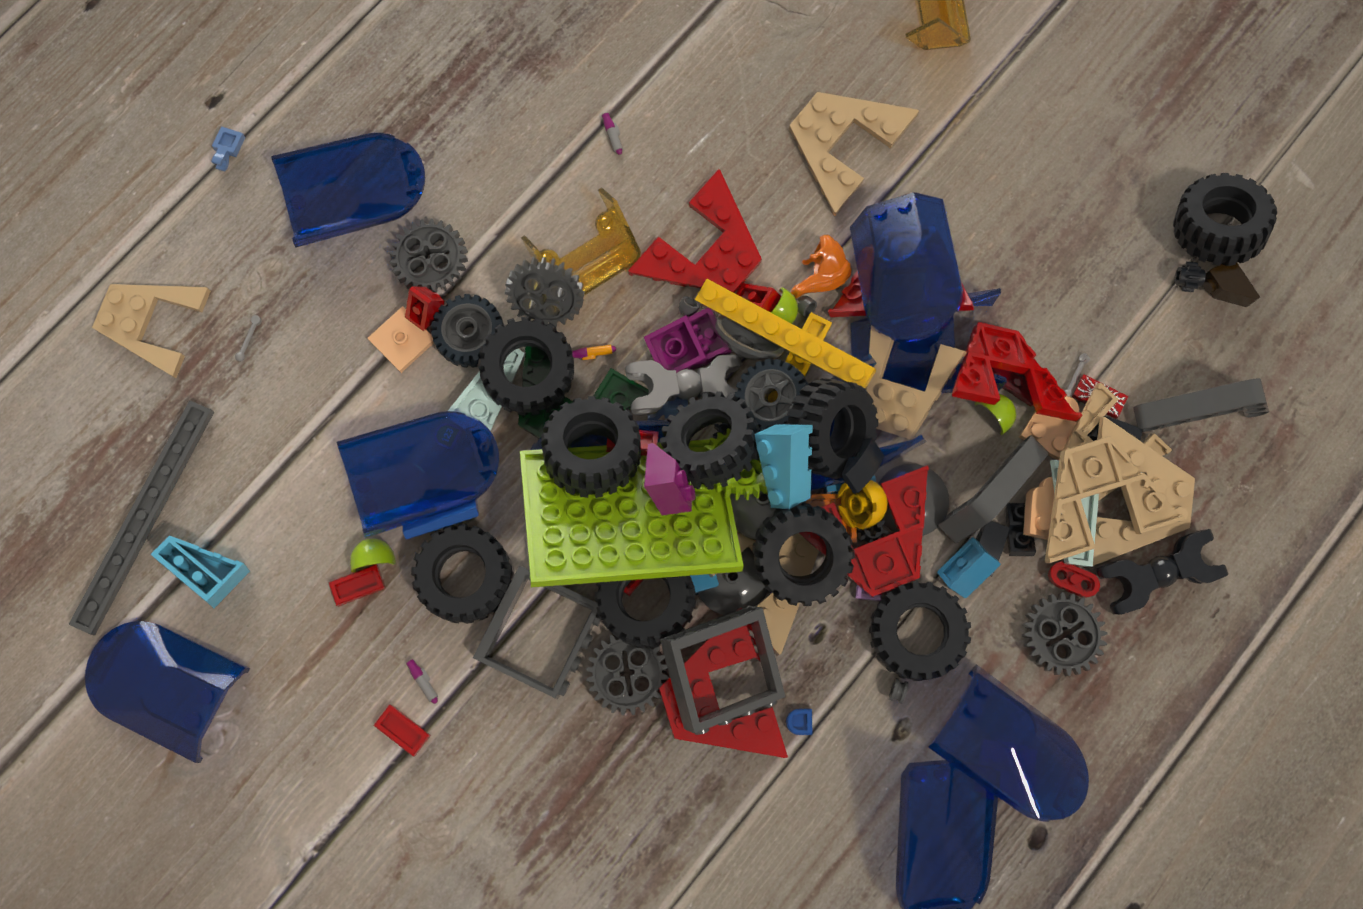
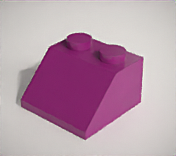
[644,443,695,516]

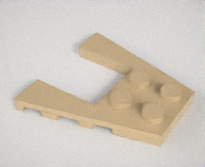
[92,284,211,378]
[866,324,966,440]
[1058,383,1172,501]

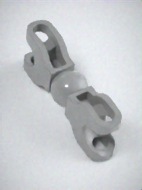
[625,355,742,415]

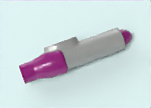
[602,113,623,155]
[406,659,438,704]

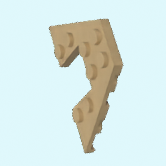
[789,92,919,216]
[1093,417,1195,566]
[1045,436,1185,563]
[709,531,819,656]

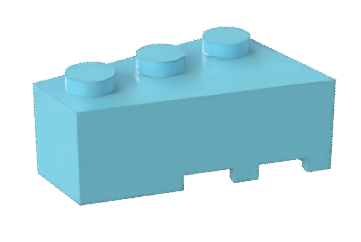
[755,425,813,509]
[151,535,250,608]

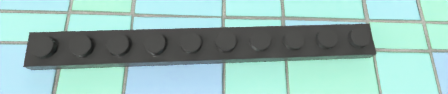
[69,400,214,635]

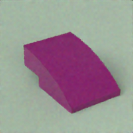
[644,308,733,373]

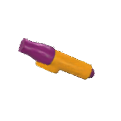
[572,345,616,360]

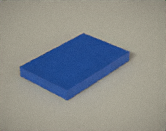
[402,488,479,539]

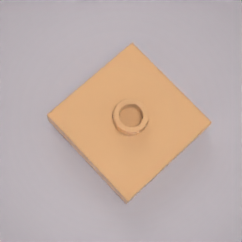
[367,306,434,373]

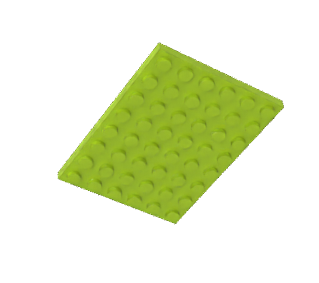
[520,439,744,588]

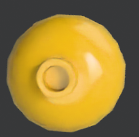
[838,480,888,529]

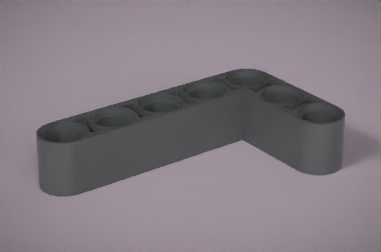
[1133,378,1269,432]
[938,435,1049,543]

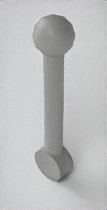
[235,315,262,362]
[1064,353,1090,397]

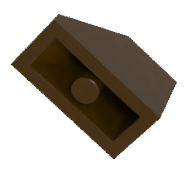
[1203,262,1260,307]

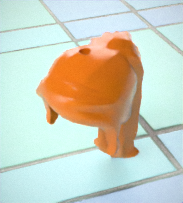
[791,234,852,299]

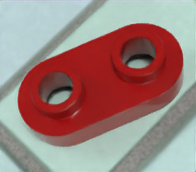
[1048,562,1100,598]

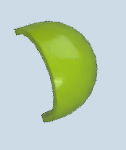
[771,287,798,324]
[974,394,1016,436]
[350,538,396,573]

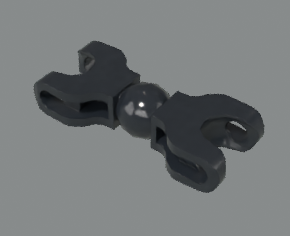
[1096,529,1229,615]

